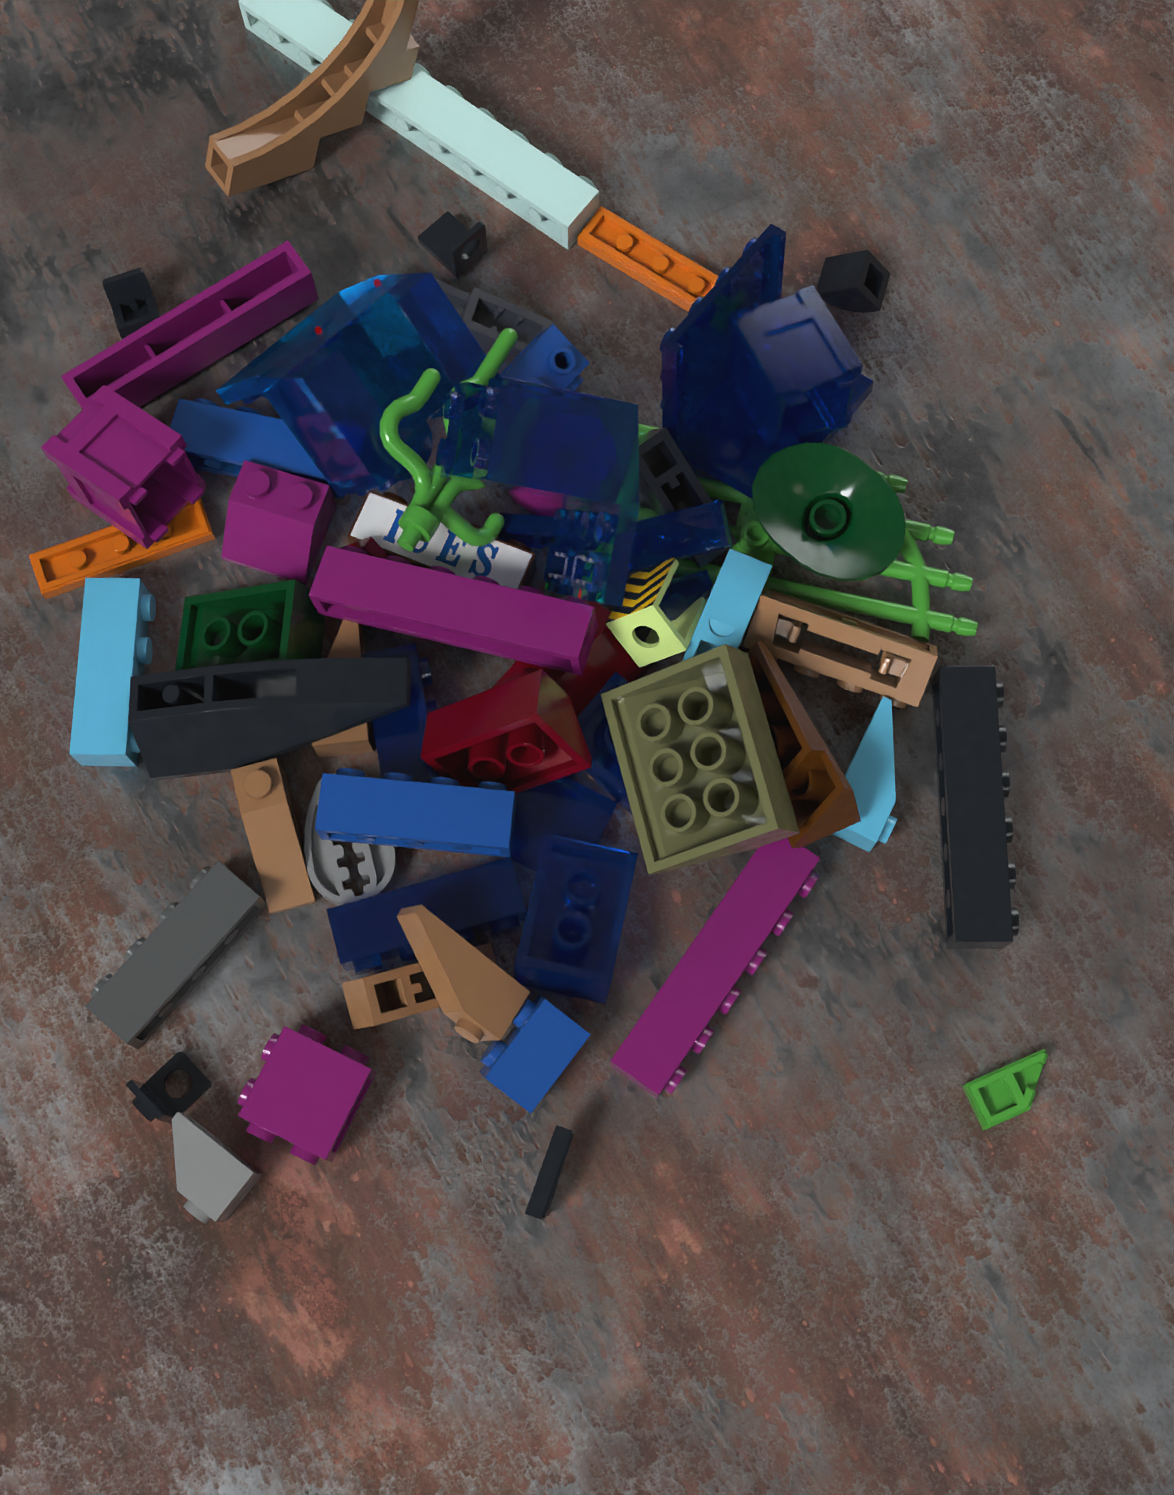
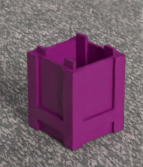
[41,385,207,549]

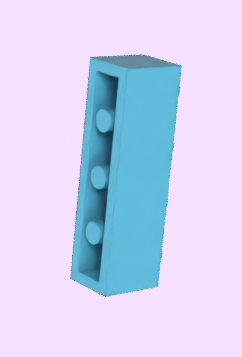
[69,578,156,767]

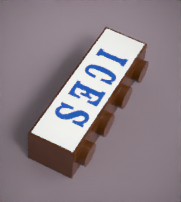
[347,490,537,589]

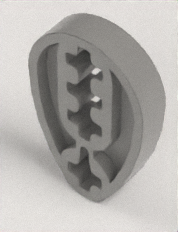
[304,779,398,908]

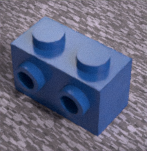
[483,324,590,424]
[479,995,591,1113]

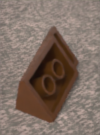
[748,641,861,848]

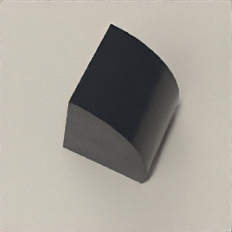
[815,250,890,313]

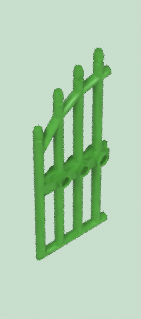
[573,418,978,642]

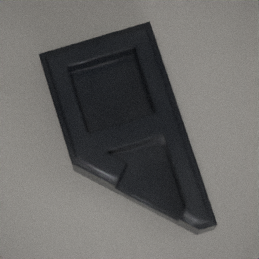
[525,1125,574,1220]

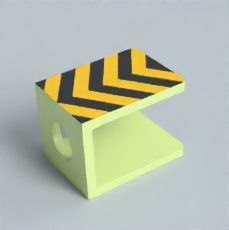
[605,558,707,668]

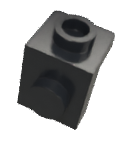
[102,268,161,339]

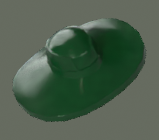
[752,443,906,581]

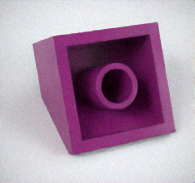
[221,460,337,585]

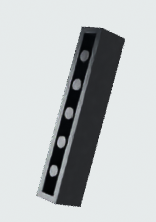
[931,666,1019,949]

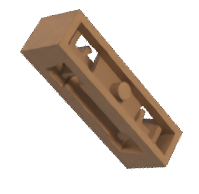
[743,586,938,708]

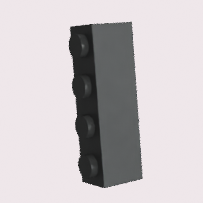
[85,860,267,1049]

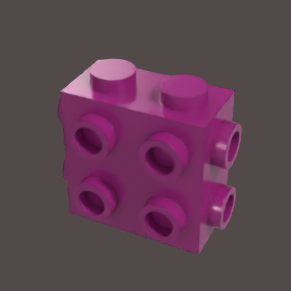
[238,1024,377,1166]

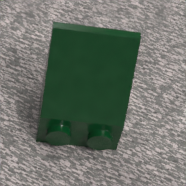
[175,579,325,671]

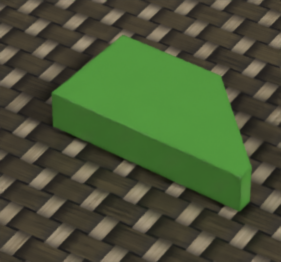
[961,1049,1048,1130]

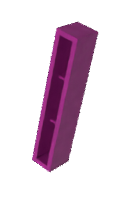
[61,240,319,410]
[309,546,598,676]
[610,838,821,1099]

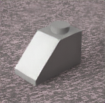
[172,1112,262,1224]

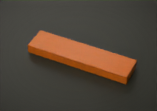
[577,206,744,330]
[29,498,216,599]

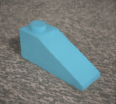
[832,696,897,852]

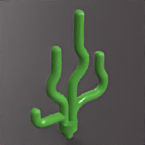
[380,328,524,551]

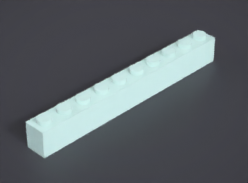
[238,0,599,250]

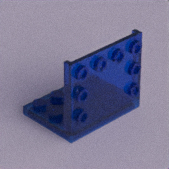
[660,224,873,499]

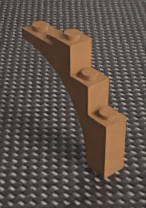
[205,0,420,197]

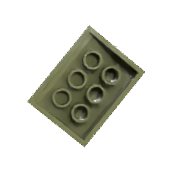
[600,644,800,875]

